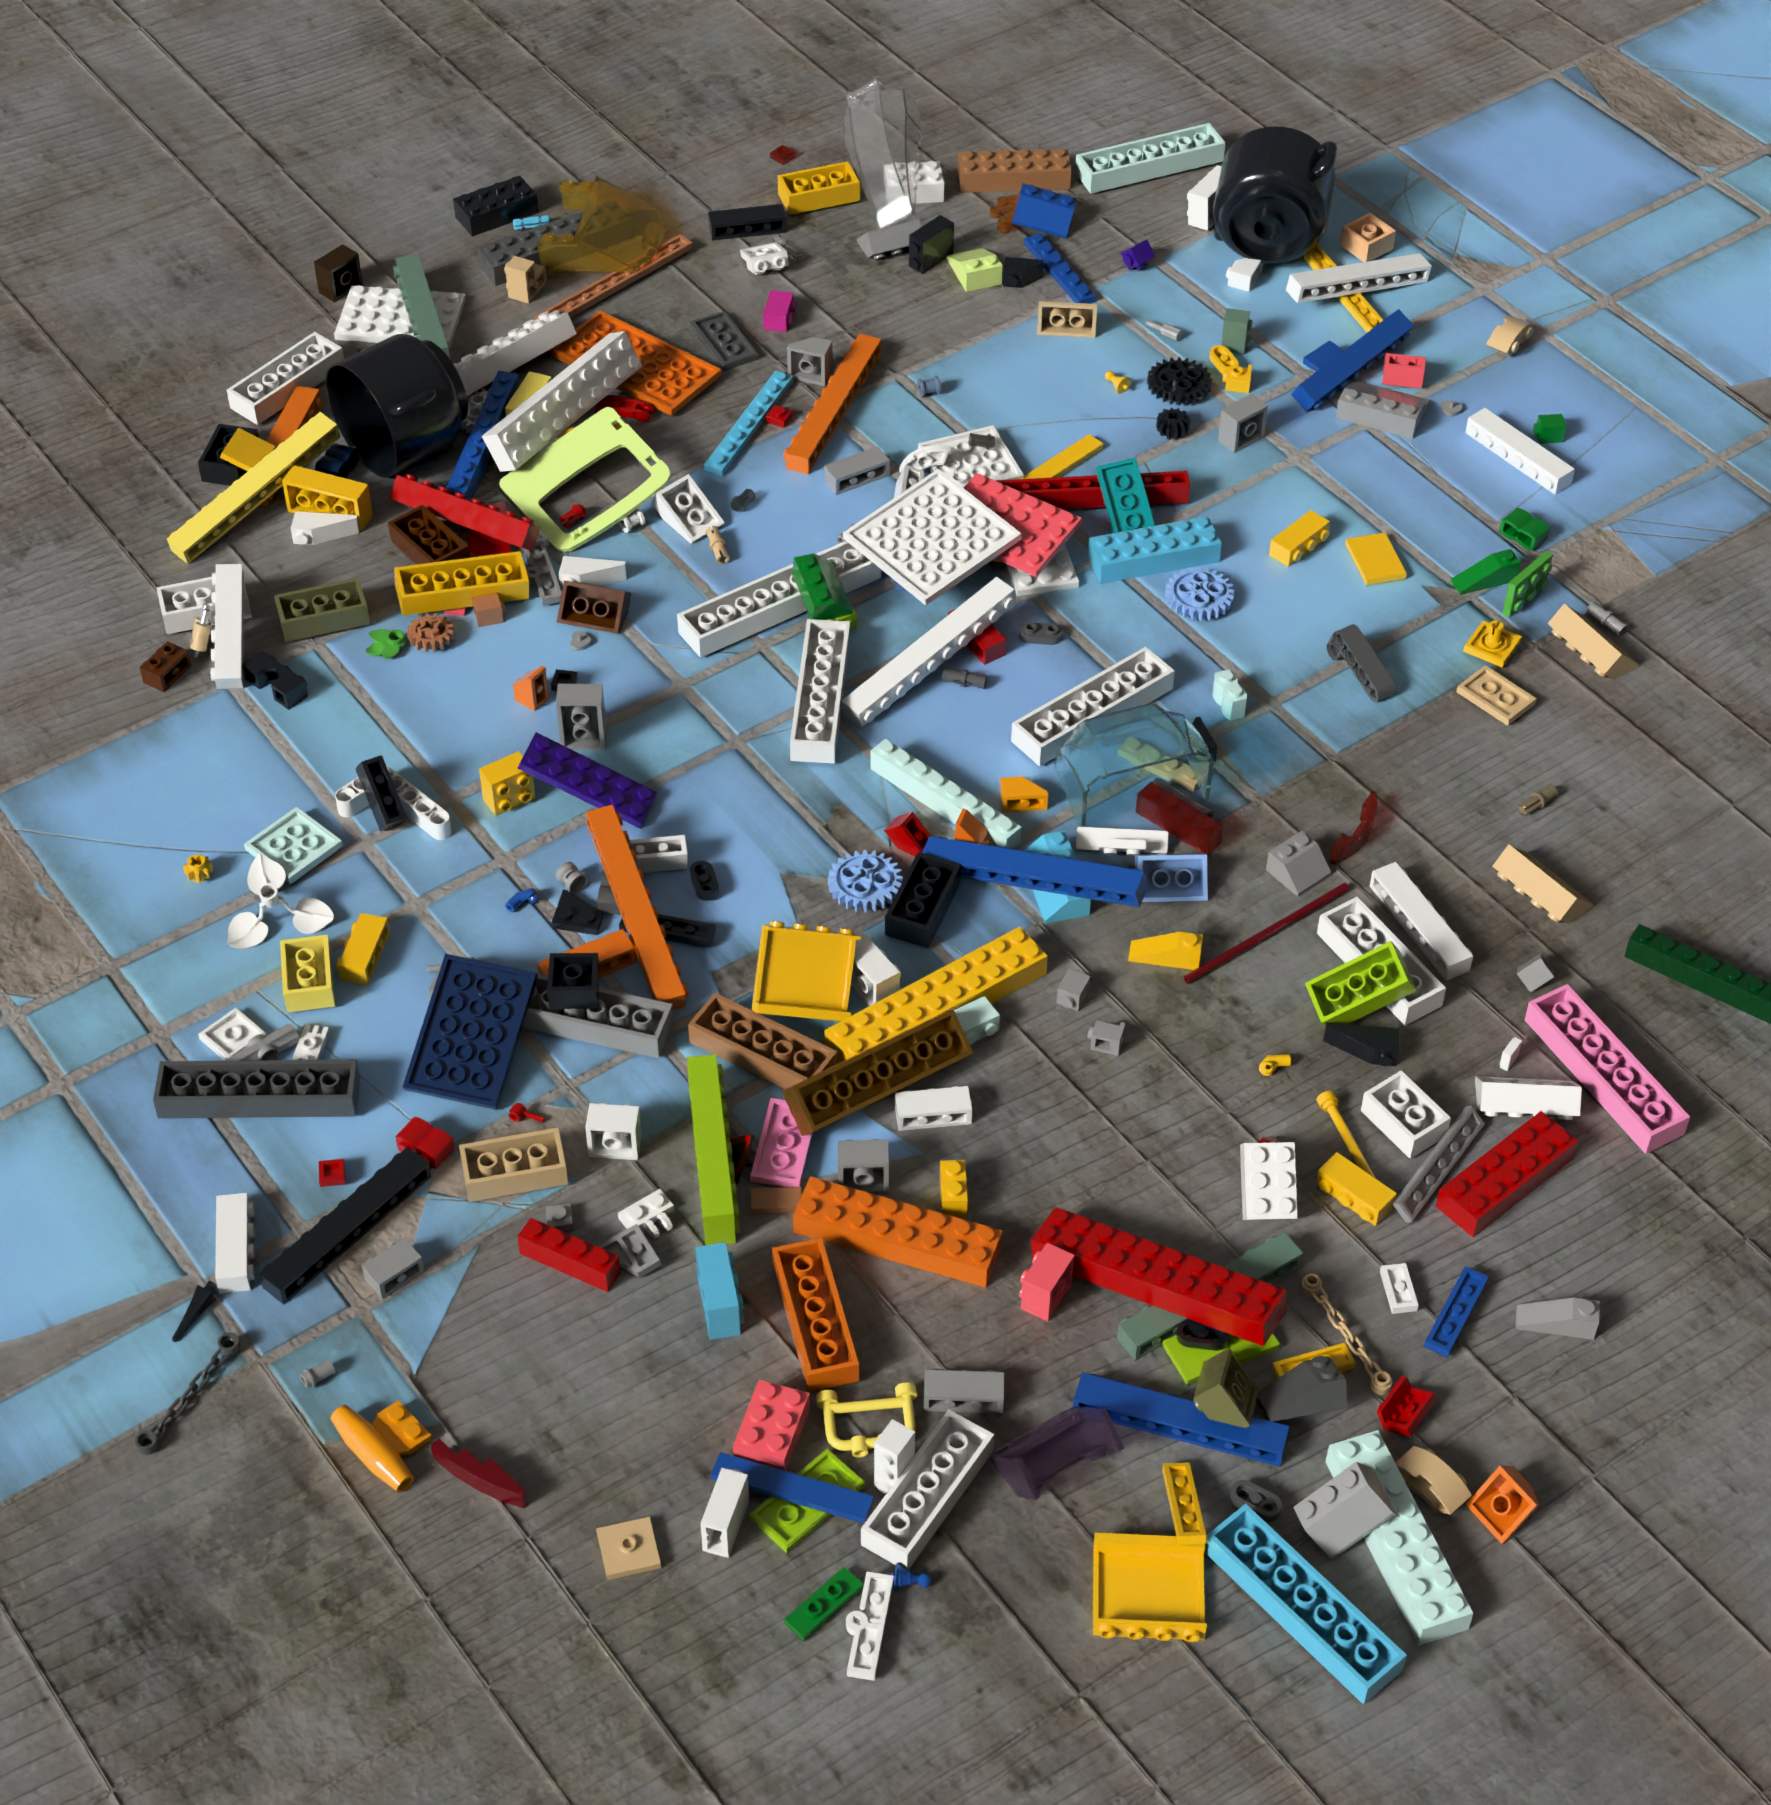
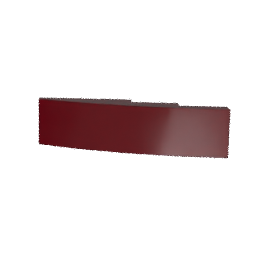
[431,1438,528,1509]

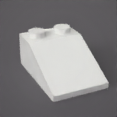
[651,474,725,544]

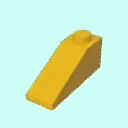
[1128,932,1203,970]

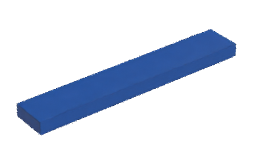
[711,1452,874,1524]

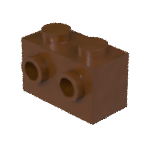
[140,641,191,692]

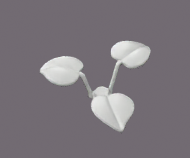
[227,853,334,949]

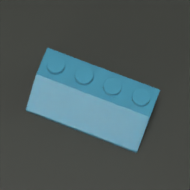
[1024,830,1091,924]

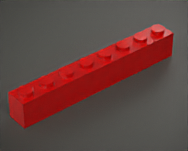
[389,474,541,551]

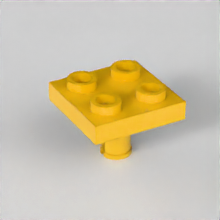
[1463,620,1522,668]

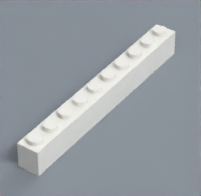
[841,577,1016,728]

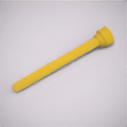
[1316,1090,1376,1179]

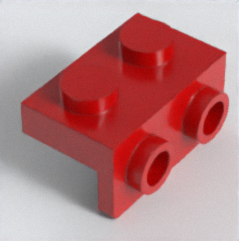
[1377,1376,1436,1437]

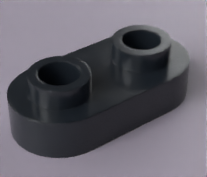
[690,861,719,901]
[1177,1320,1230,1351]

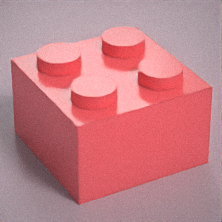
[1019,1243,1074,1322]

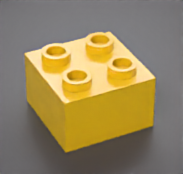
[479,751,536,816]

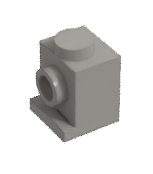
[1087,1020,1126,1056]

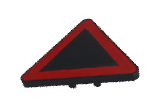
[730,1134,756,1185]

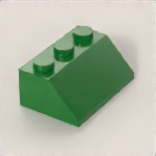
[792,553,853,620]

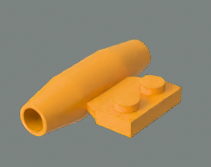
[330,1400,432,1493]

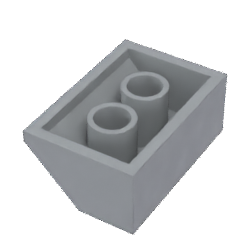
[857,219,921,259]
[1293,1462,1396,1559]

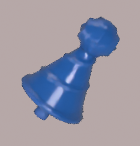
[888,1563,932,1590]

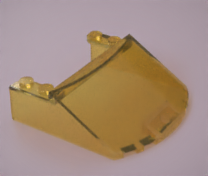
[538,176,665,272]

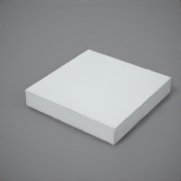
[198,1007,267,1061]

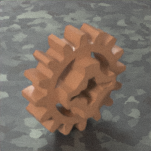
[407,613,454,652]

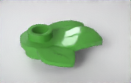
[365,629,407,659]

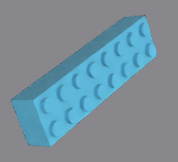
[1204,1504,1407,1705]

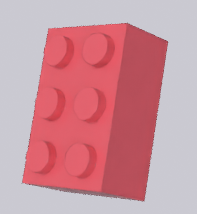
[733,1380,810,1471]

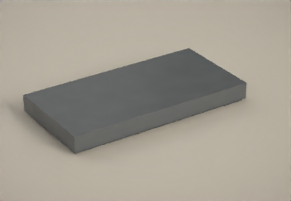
[690,311,759,371]

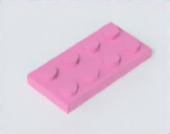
[750,1098,814,1187]

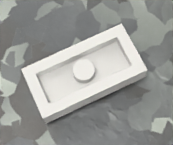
[1380,1263,1419,1314]

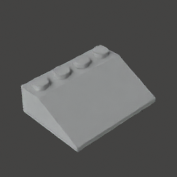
[1336,380,1430,439]

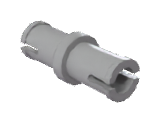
[1586,601,1628,636]

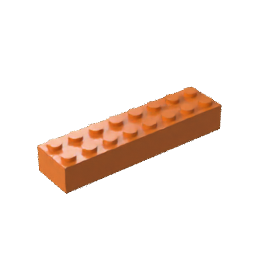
[793,1176,1003,1288]

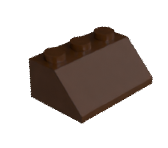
[557,580,631,634]

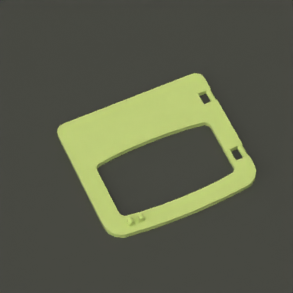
[499,407,671,552]

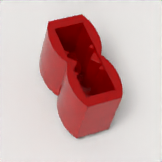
[395,1117,455,1169]

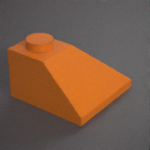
[1465,1465,1539,1544]

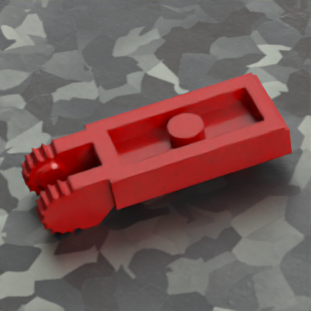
[595,395,654,422]

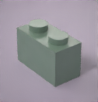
[1221,308,1253,355]

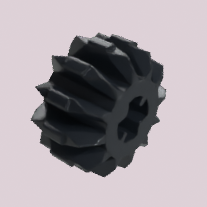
[1156,407,1190,440]

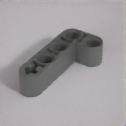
[1327,624,1396,702]

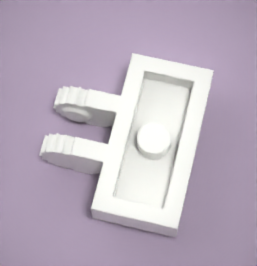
[618,1189,674,1239]

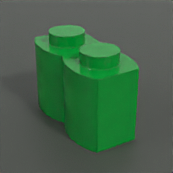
[1499,508,1550,551]

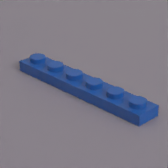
[1024,233,1096,304]

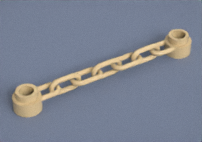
[1300,1273,1392,1395]

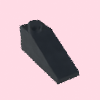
[1323,1022,1399,1066]

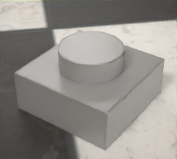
[545,1204,574,1231]

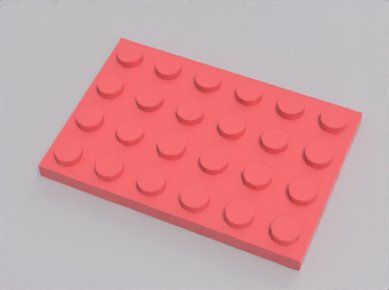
[963,473,1082,577]

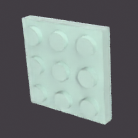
[244,807,343,884]

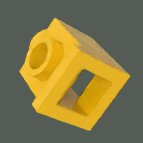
[1222,365,1252,393]

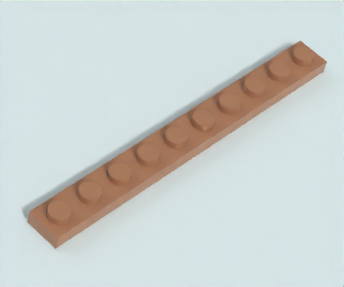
[535,234,693,320]

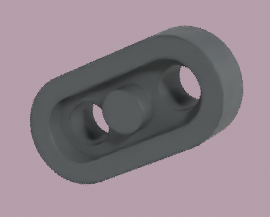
[1020,622,1063,645]
[1230,1480,1282,1522]

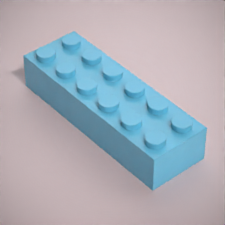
[1088,516,1222,584]

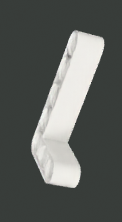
[335,765,452,840]

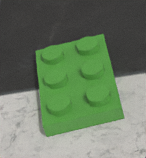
[1502,551,1553,617]

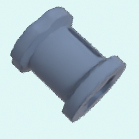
[917,376,941,397]

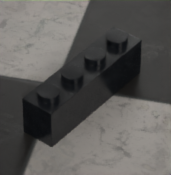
[708,204,786,241]

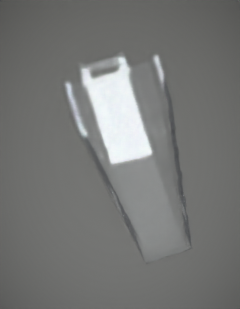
[843,76,921,228]

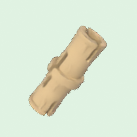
[706,526,730,565]

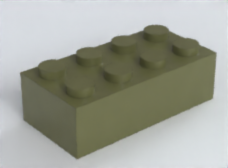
[274,578,370,642]

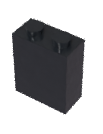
[909,215,954,274]

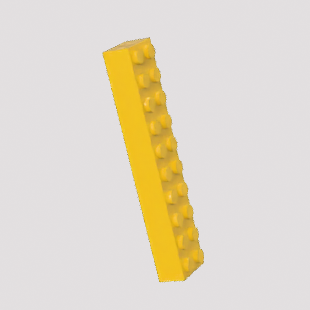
[824,926,1048,1063]

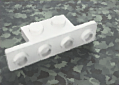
[1076,827,1168,856]

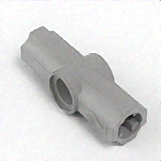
[226,1024,299,1061]

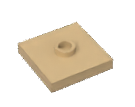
[596,1516,661,1580]

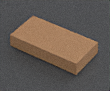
[751,1187,801,1214]

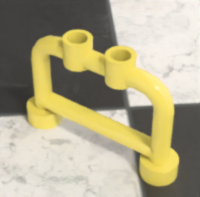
[816,1382,917,1458]

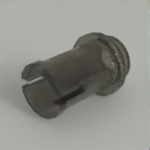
[968,433,995,450]
[731,489,755,512]

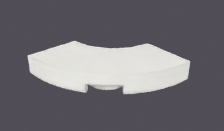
[899,445,950,473]

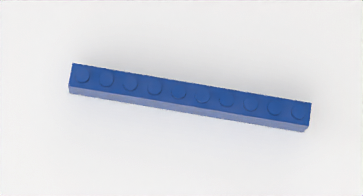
[922,836,1148,908]

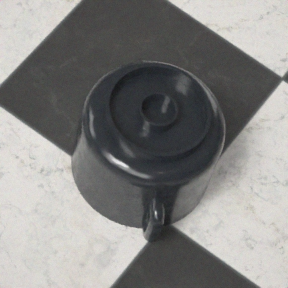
[1213,126,1337,264]
[325,334,468,478]

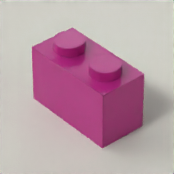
[763,290,797,332]

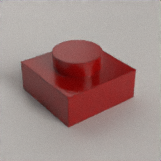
[766,405,793,428]
[319,1158,346,1187]

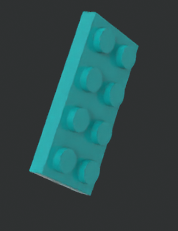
[1095,457,1155,533]

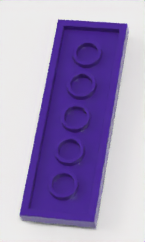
[518,732,657,828]

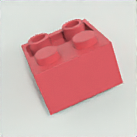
[1382,353,1426,388]

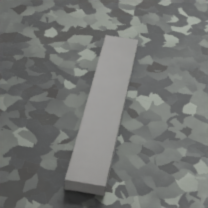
[1392,1106,1485,1223]

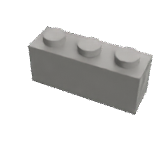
[824,446,890,495]
[924,1368,1004,1414]

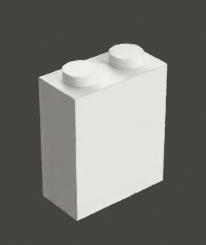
[701,1468,749,1558]

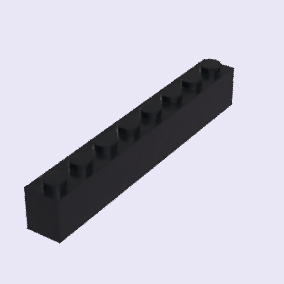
[259,1147,431,1305]

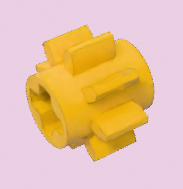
[183,854,214,883]

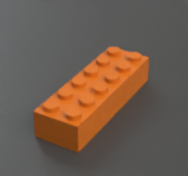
[772,1238,859,1393]

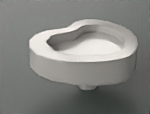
[1441,400,1462,417]
[570,631,591,651]

